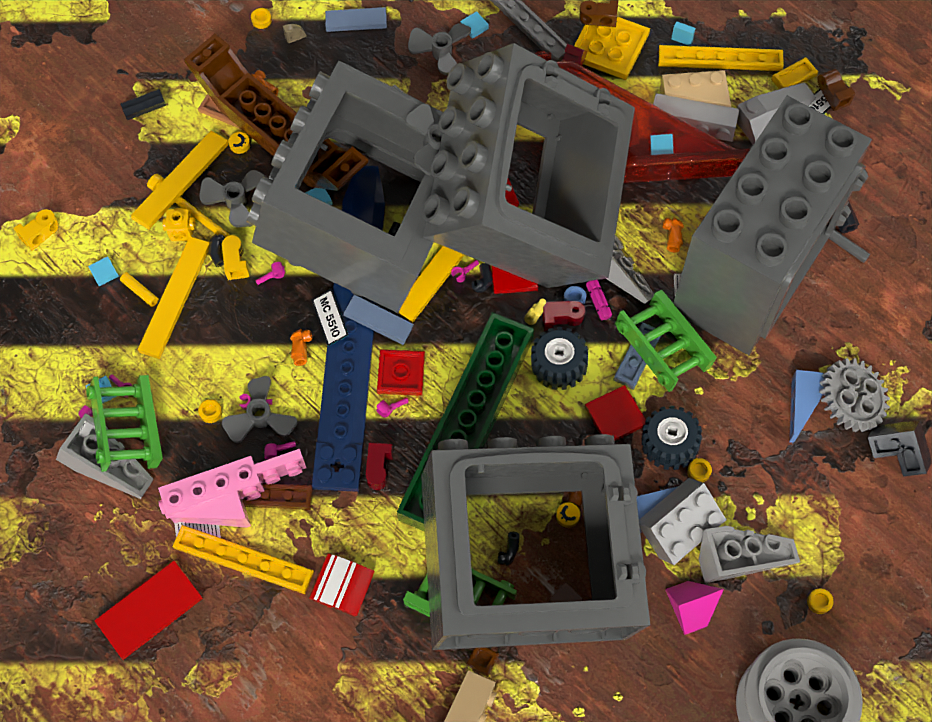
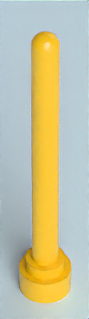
[147,174,230,238]

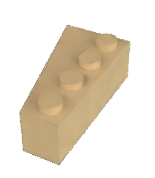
[444,670,497,722]

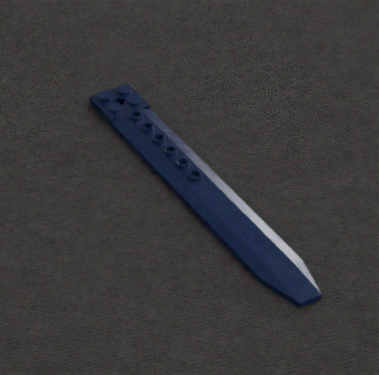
[312,166,385,492]

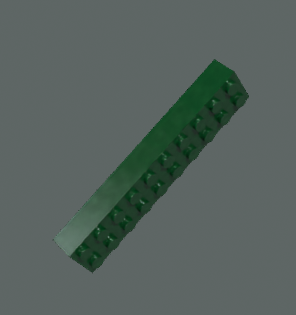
[396,312,534,532]

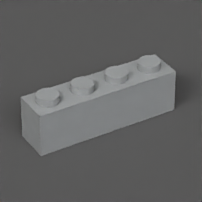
[649,93,739,142]

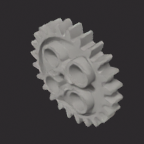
[819,358,890,432]

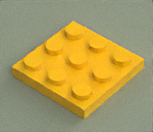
[574,17,650,80]

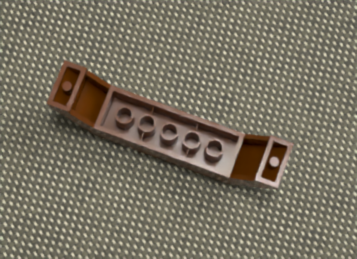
[184,33,368,191]

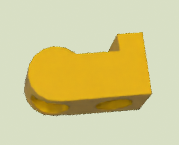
[13,209,59,251]
[222,235,250,280]

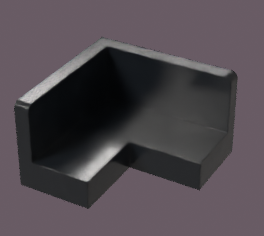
[868,420,932,477]

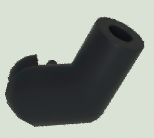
[208,234,225,267]
[498,531,520,566]

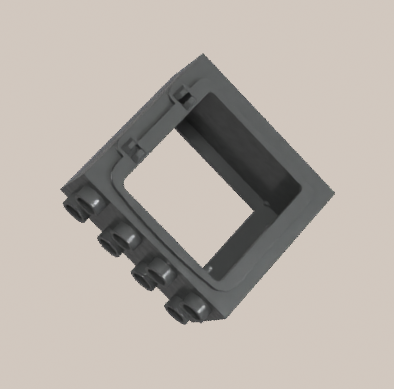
[422,43,635,288]
[246,61,443,313]
[673,95,872,356]
[421,434,650,650]

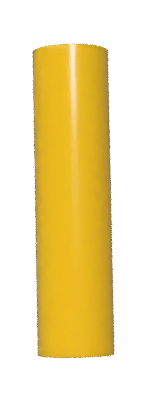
[120,272,159,307]

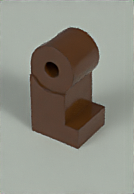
[579,0,618,27]
[817,69,856,111]

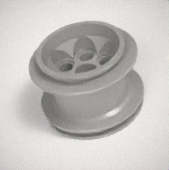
[736,638,863,722]

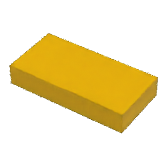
[771,57,818,89]

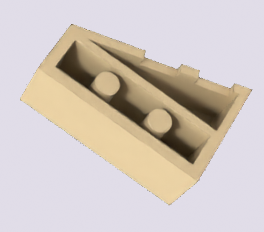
[660,70,731,107]

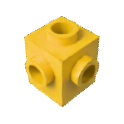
[163,208,196,241]

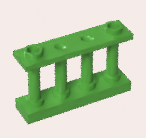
[615,290,717,392]
[86,375,163,472]
[403,568,517,617]

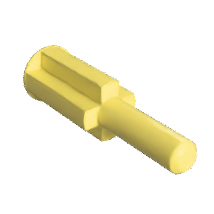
[524,298,546,325]

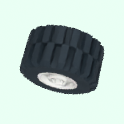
[531,327,588,390]
[642,406,702,470]

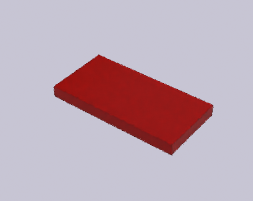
[95,561,203,660]

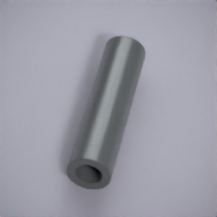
[829,229,870,263]

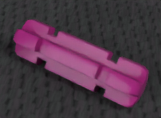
[586,280,612,320]

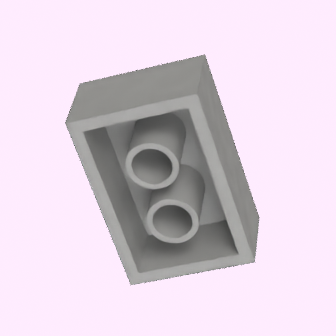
[639,478,726,565]

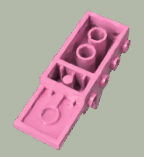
[158,449,306,528]

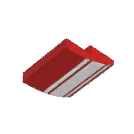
[309,554,375,617]

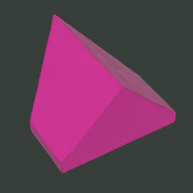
[666,581,724,635]

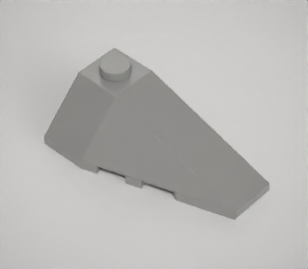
[737,82,816,145]
[606,235,654,304]
[56,413,154,499]
[698,526,800,583]

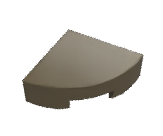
[283,24,306,43]

